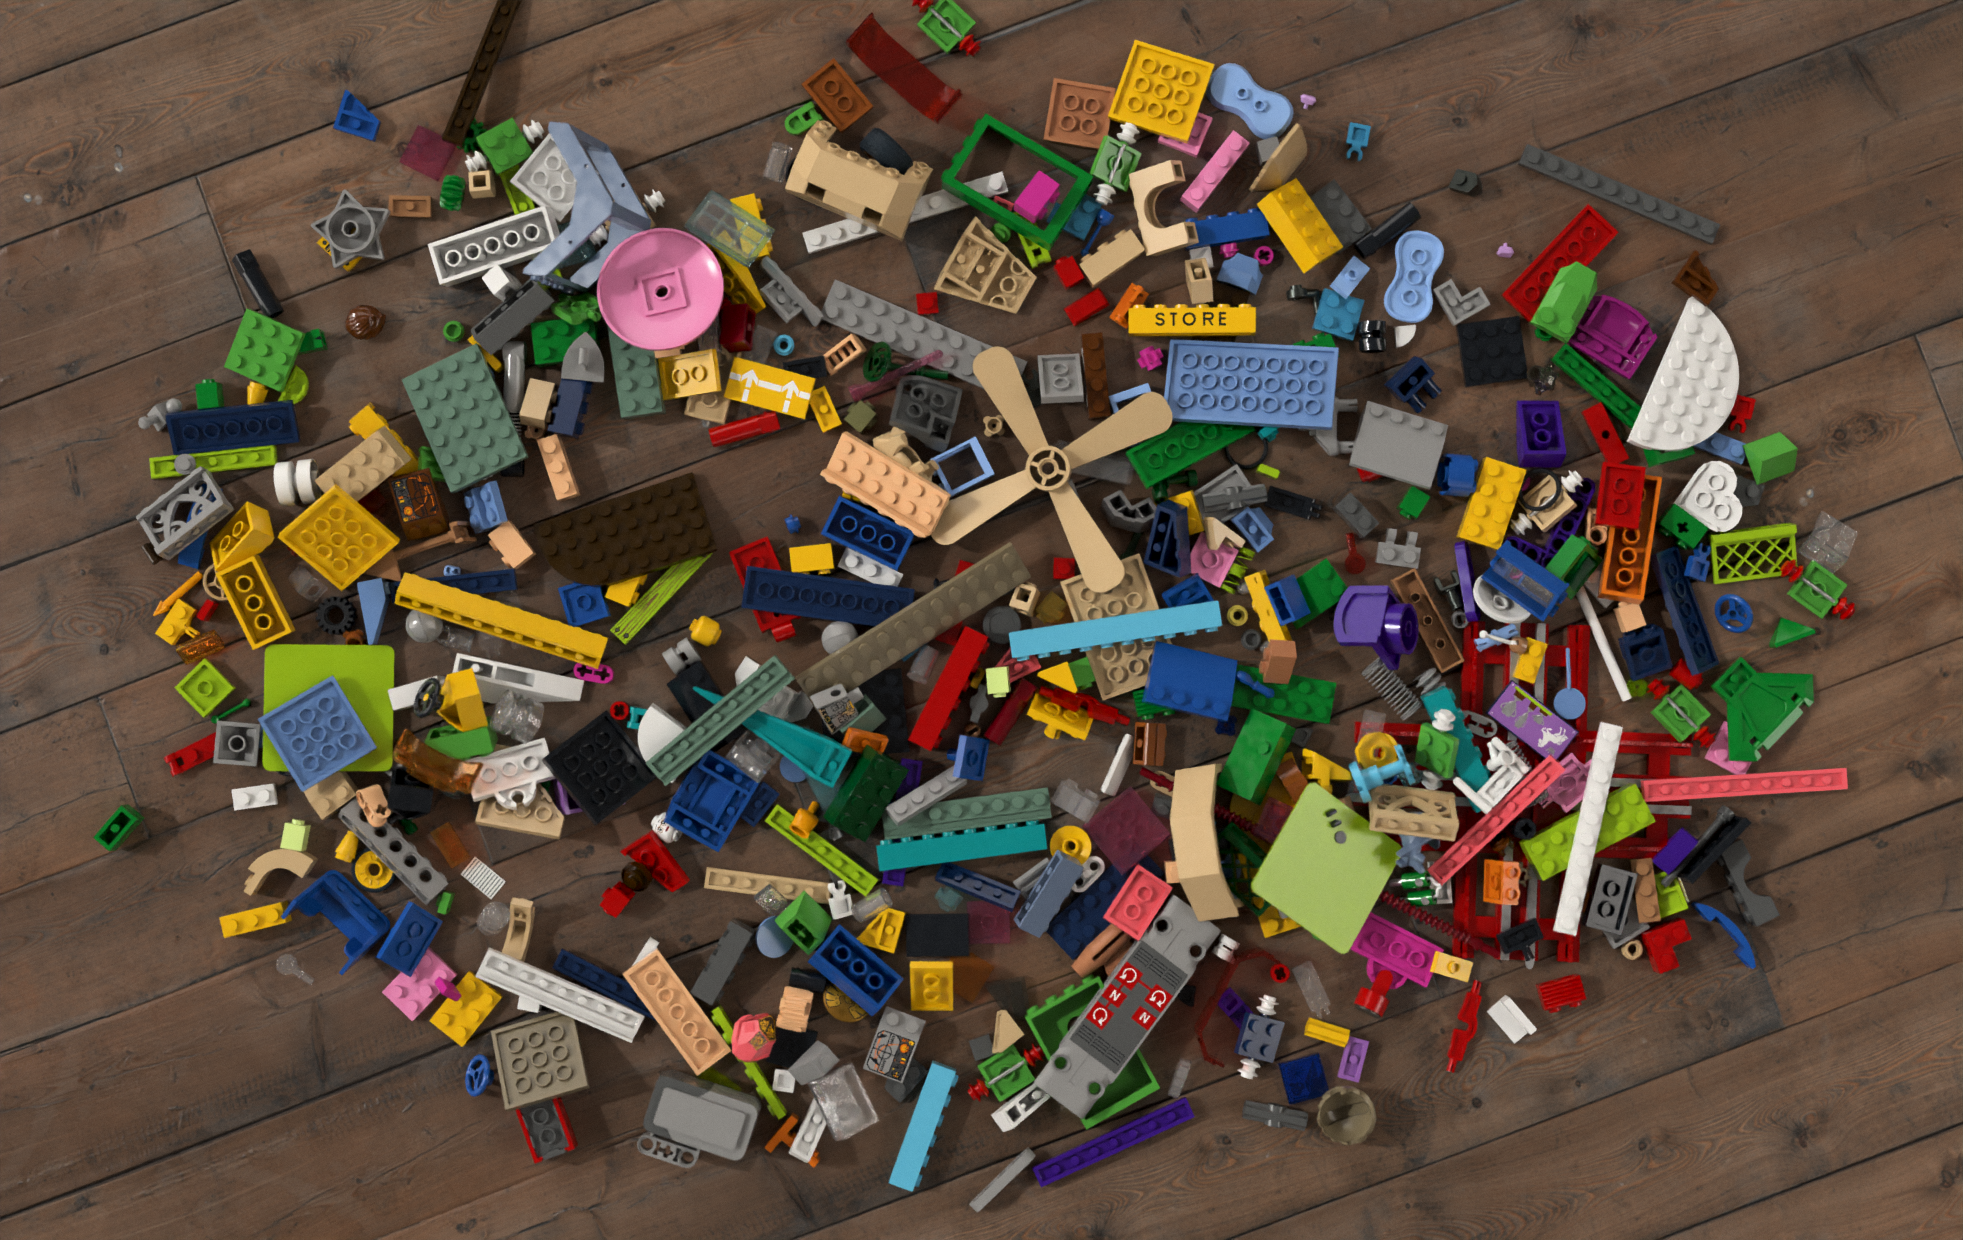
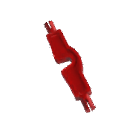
[1039,686,1130,726]
[1446,980,1483,1073]

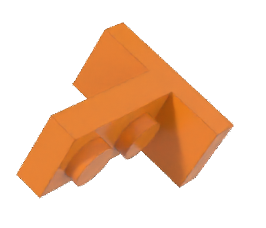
[764,1112,820,1168]

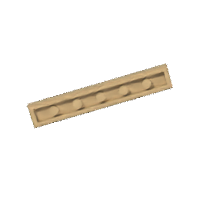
[704,867,831,904]

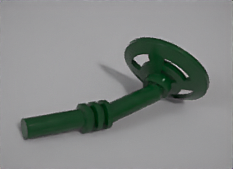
[863,342,949,382]

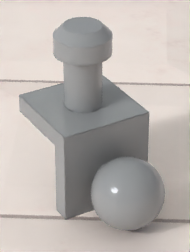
[138,398,182,432]

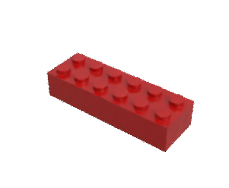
[908,626,990,751]

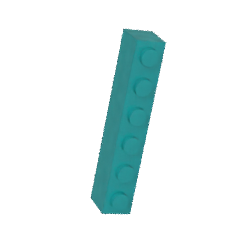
[1420,686,1491,813]

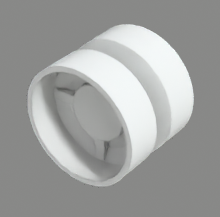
[274,459,321,507]

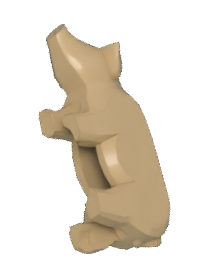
[873,427,949,508]

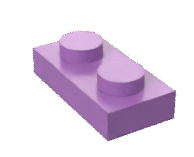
[1337,1036,1369,1083]

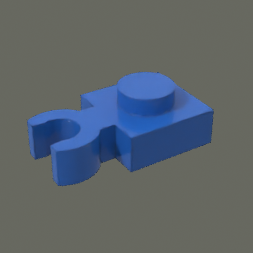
[1684,543,1711,582]

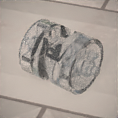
[477,901,510,936]

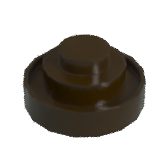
[621,861,652,892]

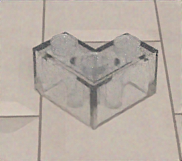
[1050,778,1100,823]

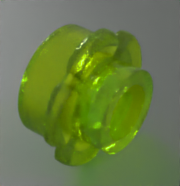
[1627,678,1648,697]

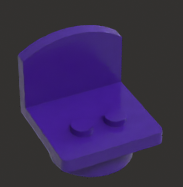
[1334,586,1418,670]

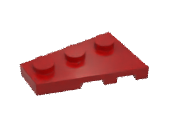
[620,830,690,892]

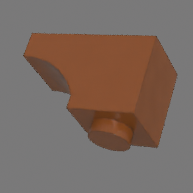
[1276,758,1308,805]

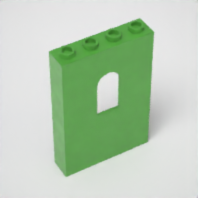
[1024,974,1160,1130]

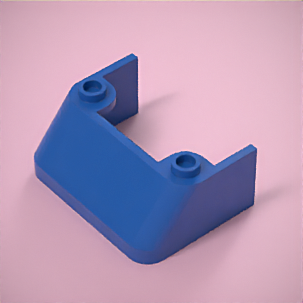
[281,870,390,975]

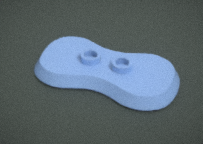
[1206,63,1294,139]
[1384,230,1444,323]

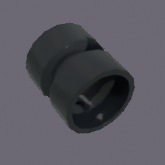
[1358,320,1386,353]

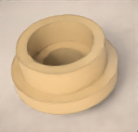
[1621,939,1643,960]

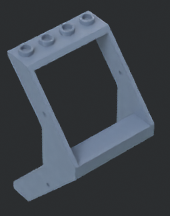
[523,122,651,295]

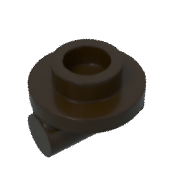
[141,542,164,565]

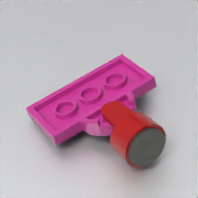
[1350,912,1444,1019]

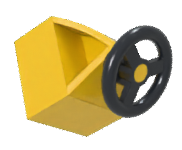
[414,668,488,732]

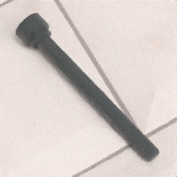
[1661,805,1736,887]

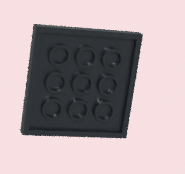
[821,668,910,758]
[541,710,657,826]

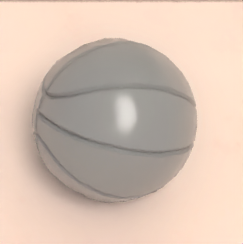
[406,610,443,643]
[822,621,859,654]

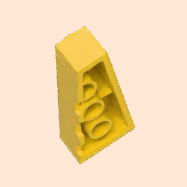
[349,402,418,476]

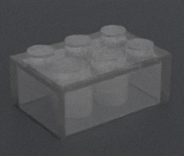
[808,1063,879,1141]

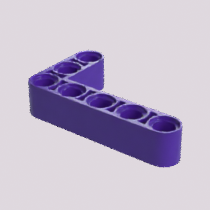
[1501,478,1596,568]

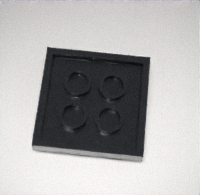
[1456,316,1529,388]

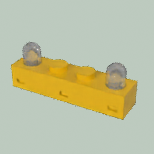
[1237,570,1292,653]

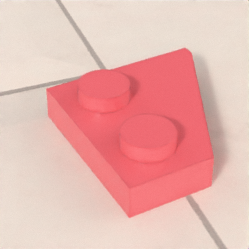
[995,646,1042,683]

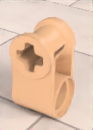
[1584,506,1607,547]
[356,784,391,827]

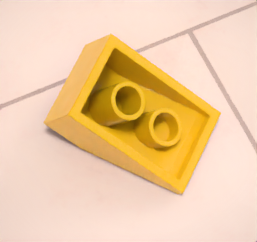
[209,501,275,572]

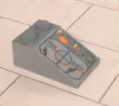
[863,1006,926,1083]

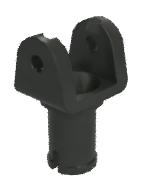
[1433,570,1464,611]

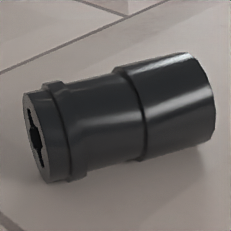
[1509,817,1536,840]
[788,967,830,994]

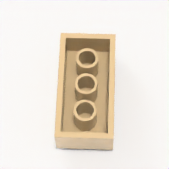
[314,426,411,502]

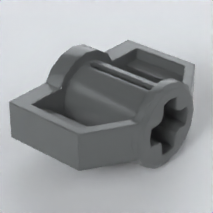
[969,684,988,723]

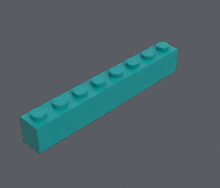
[876,820,1047,871]

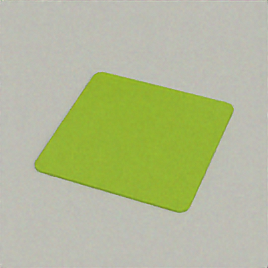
[262,644,394,771]
[1251,783,1401,954]

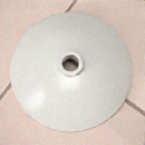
[1473,575,1531,623]

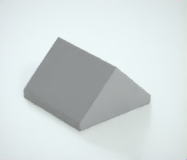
[213,721,261,767]

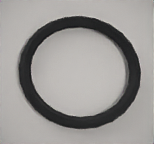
[1224,427,1268,470]
[1518,468,1561,511]

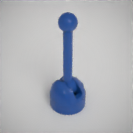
[1081,208,1115,257]

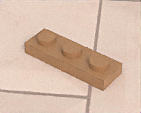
[1630,858,1661,924]

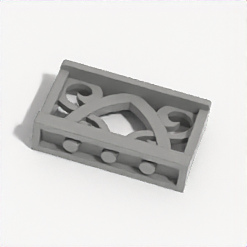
[136,466,234,561]

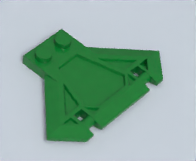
[1710,657,1814,762]

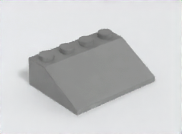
[1349,401,1448,490]

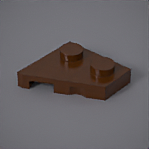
[1672,250,1719,307]

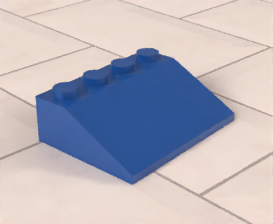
[1142,641,1238,722]

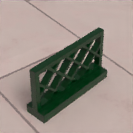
[1217,821,1271,917]

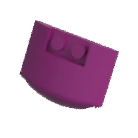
[1567,294,1657,380]

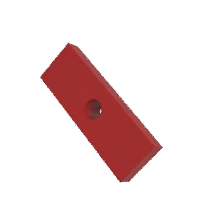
[1581,402,1629,464]

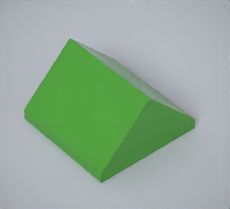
[1742,432,1798,485]

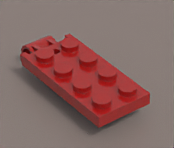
[729,536,801,643]

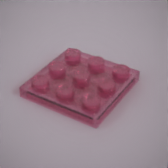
[1082,786,1171,875]

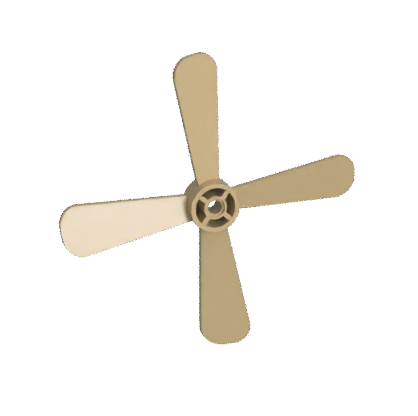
[931,347,1173,593]

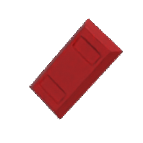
[1064,287,1110,327]

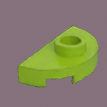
[278,366,309,405]

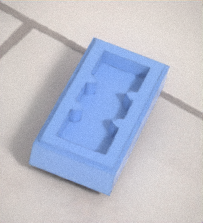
[1330,256,1370,299]

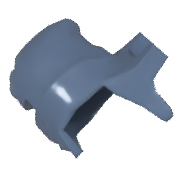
[1396,811,1440,874]

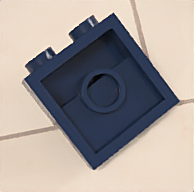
[1618,624,1673,681]

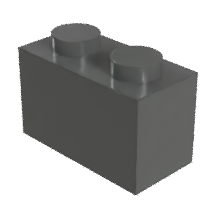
[1332,492,1379,539]

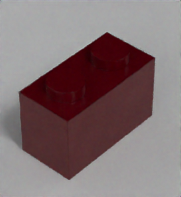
[719,303,756,353]

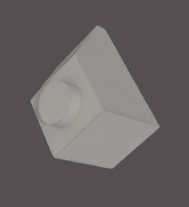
[788,1040,839,1085]

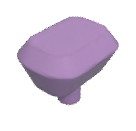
[1301,94,1316,109]
[1497,243,1514,258]

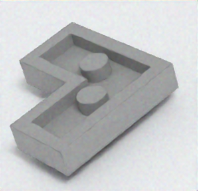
[1432,279,1491,326]

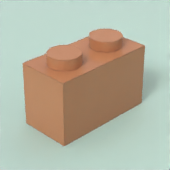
[1259,639,1297,684]

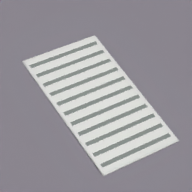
[461,857,506,899]

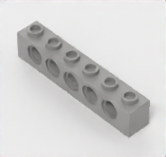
[338,797,449,906]

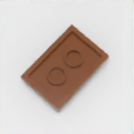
[801,58,874,134]

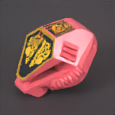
[732,1012,776,1063]

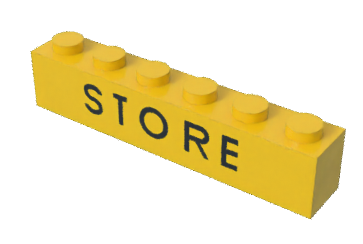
[1129,304,1256,337]

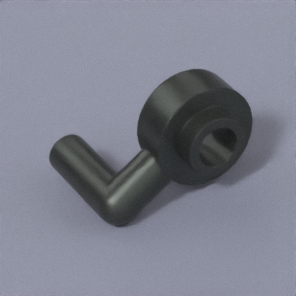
[1286,285,1320,314]

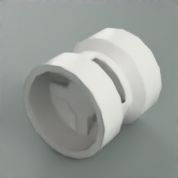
[1212,934,1240,962]

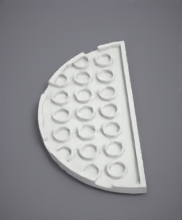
[1627,297,1739,452]

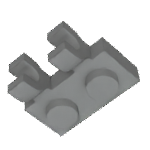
[1375,528,1421,569]

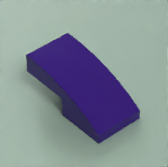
[1652,827,1698,875]
[1215,987,1254,1029]

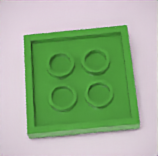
[224,308,306,392]

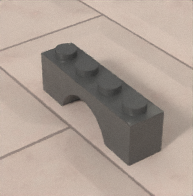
[1716,838,1780,926]

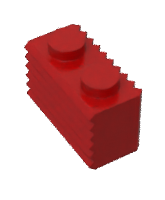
[1536,974,1587,1013]

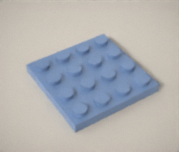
[258,675,377,792]

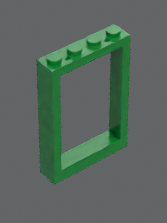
[941,113,1094,251]

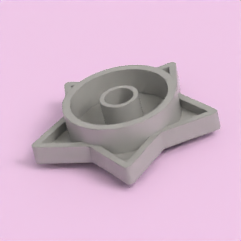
[311,189,390,269]

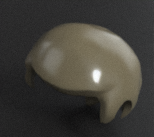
[1317,1086,1376,1146]

